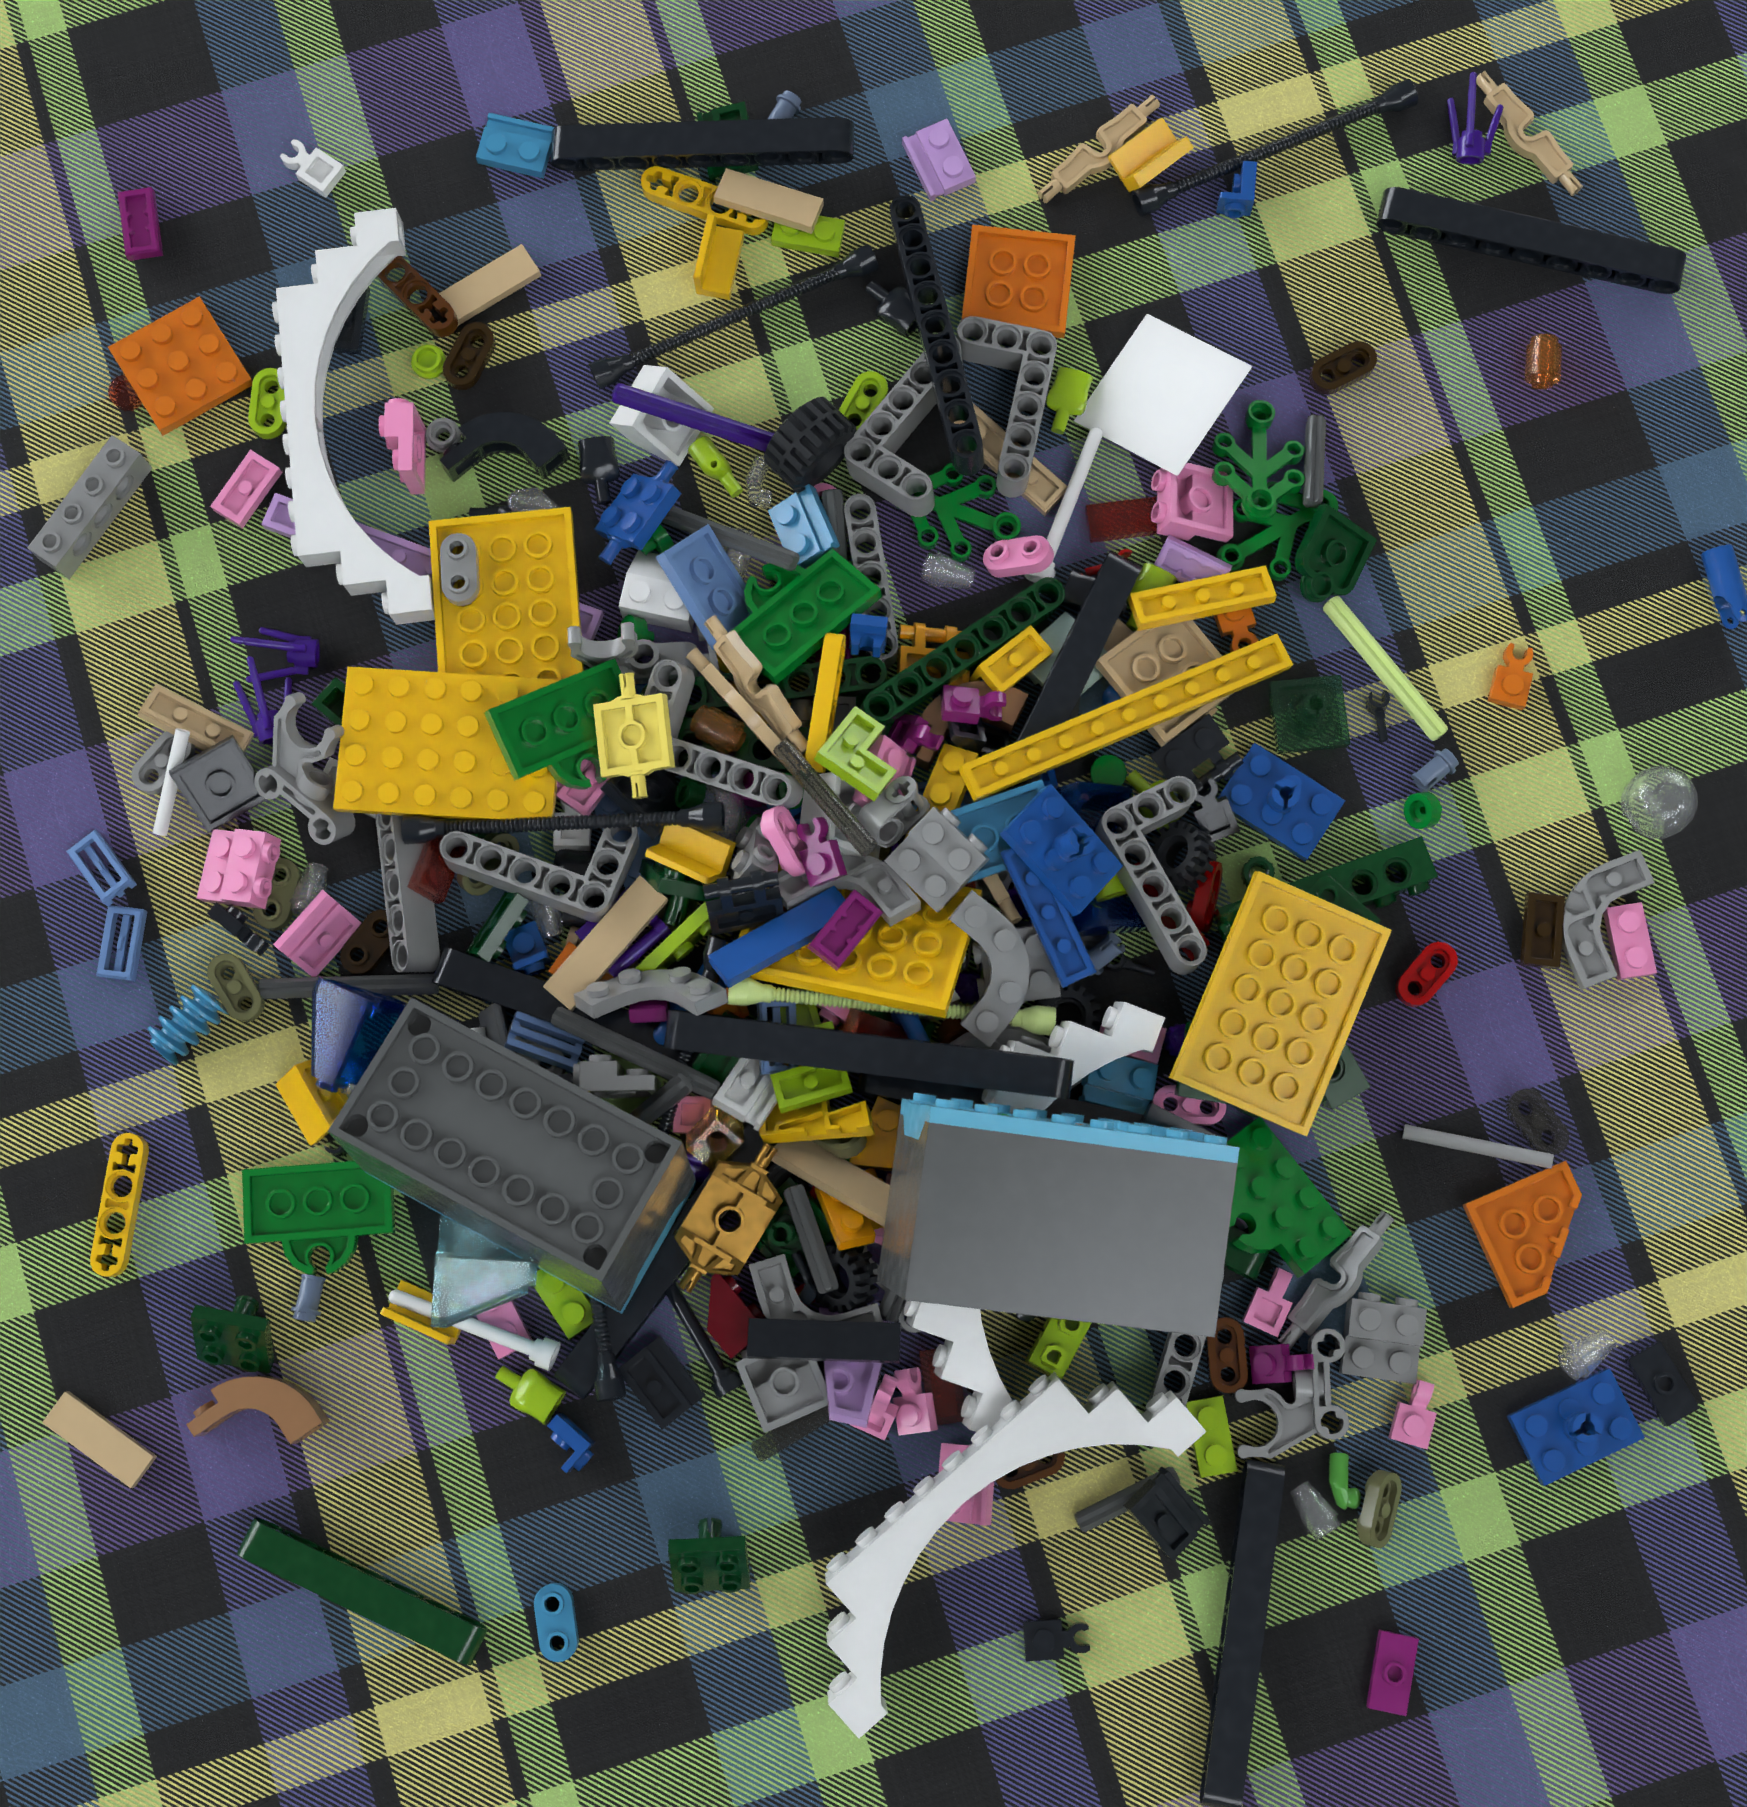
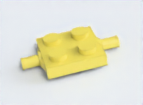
[593,673,675,799]

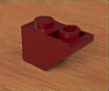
[707,1273,766,1359]

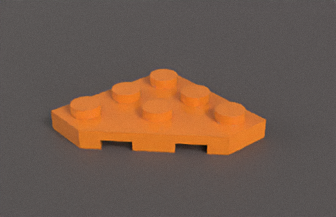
[1462,1161,1582,1308]

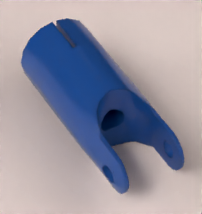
[1701,544,1747,629]

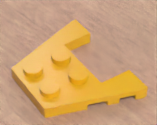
[759,1023,875,1144]

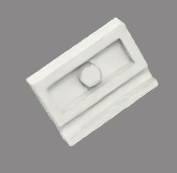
[712,1058,786,1131]

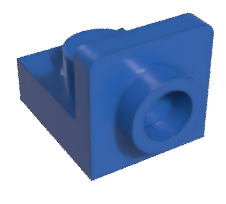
[1216,161,1257,218]
[505,920,552,977]
[547,1413,595,1473]

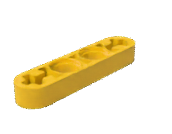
[641,166,769,236]
[805,633,846,773]
[90,1133,149,1277]

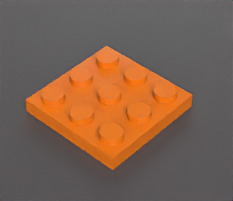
[961,225,1076,338]
[108,296,253,436]

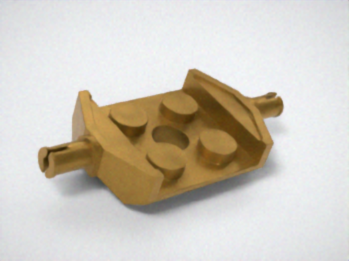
[673,1142,783,1293]

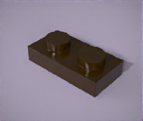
[1520,892,1565,969]

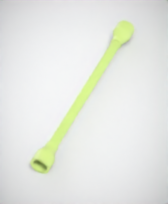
[727,977,1056,1036]

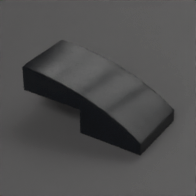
[947,717,1011,757]

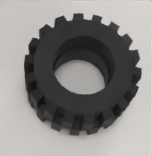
[764,397,857,493]

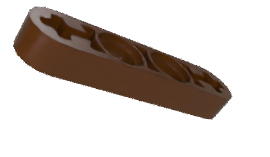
[376,256,458,337]

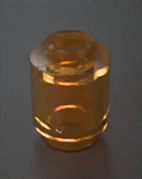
[1525,334,1562,390]
[690,705,746,755]

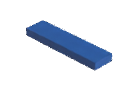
[999,848,1097,988]
[708,886,846,988]

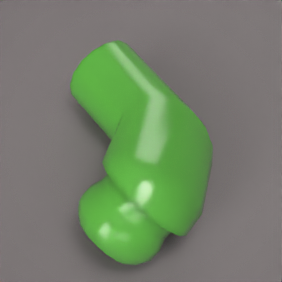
[1329,1453,1361,1510]

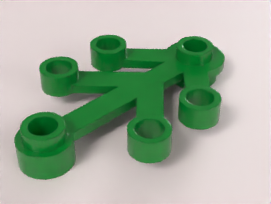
[1212,400,1305,521]
[897,463,1021,562]
[1216,481,1338,581]

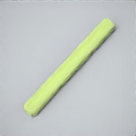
[1323,596,1448,741]

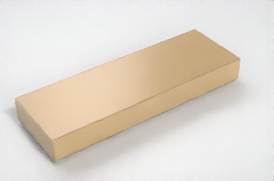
[714,168,824,234]
[439,244,541,326]
[138,684,254,753]
[42,1391,157,1488]

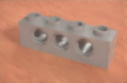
[27,435,152,579]

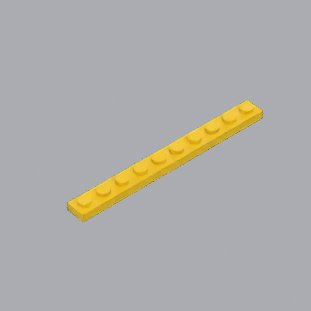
[958,634,1293,802]

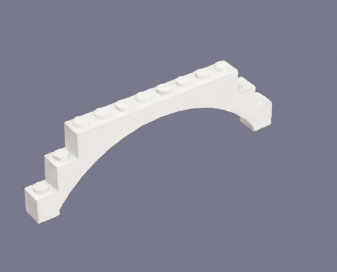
[272,208,435,625]
[904,1001,1165,1432]
[825,1372,1207,1738]

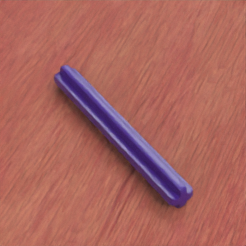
[612,383,774,452]

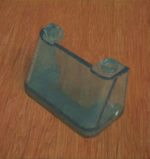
[431,1214,537,1328]

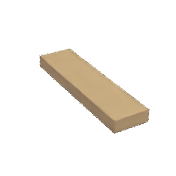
[942,402,1068,516]
[543,875,669,1011]
[772,1141,890,1227]

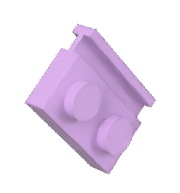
[902,119,976,202]

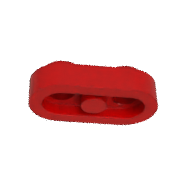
[1186,861,1223,933]
[1395,942,1458,1007]

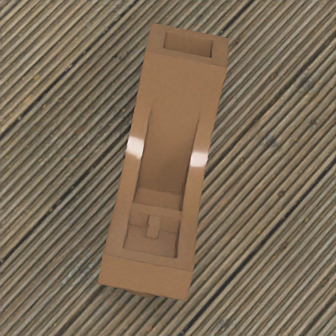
[914,681,1029,771]
[186,1376,330,1444]

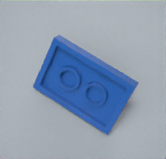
[1217,742,1346,862]
[999,784,1124,916]
[1507,1368,1645,1486]

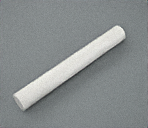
[153,728,190,836]

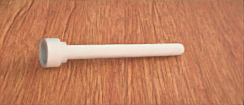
[1025,427,1103,583]
[388,1289,560,1371]

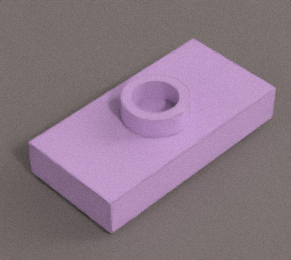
[1154,535,1232,583]

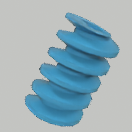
[147,985,229,1066]

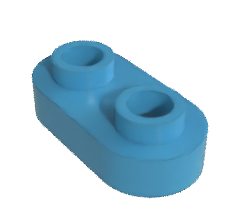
[534,1583,579,1662]

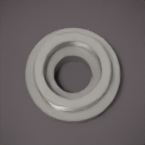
[425,418,461,453]

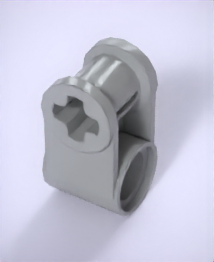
[857,776,930,848]

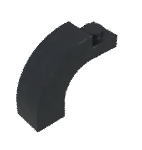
[440,412,570,482]

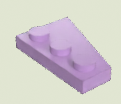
[819,1307,891,1428]

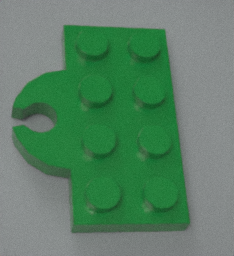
[731,548,882,685]
[484,658,622,790]
[1227,1117,1352,1278]
[242,1161,395,1276]

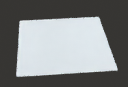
[1074,314,1252,476]

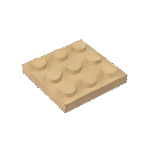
[1095,620,1233,747]

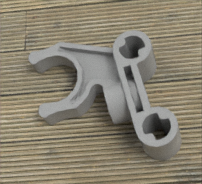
[567,622,699,684]
[254,692,355,845]
[1234,1328,1349,1459]

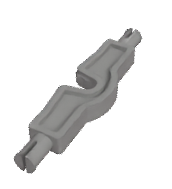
[1278,1211,1395,1350]

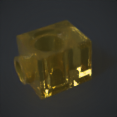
[686,1106,744,1172]

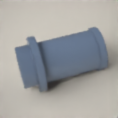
[768,90,802,119]
[1411,748,1459,792]
[1086,932,1126,976]
[291,1274,326,1323]

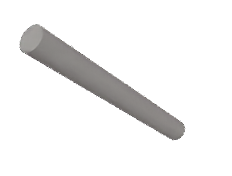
[1402,1124,1554,1169]

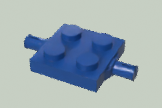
[594,460,682,565]

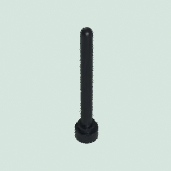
[665,1280,744,1400]

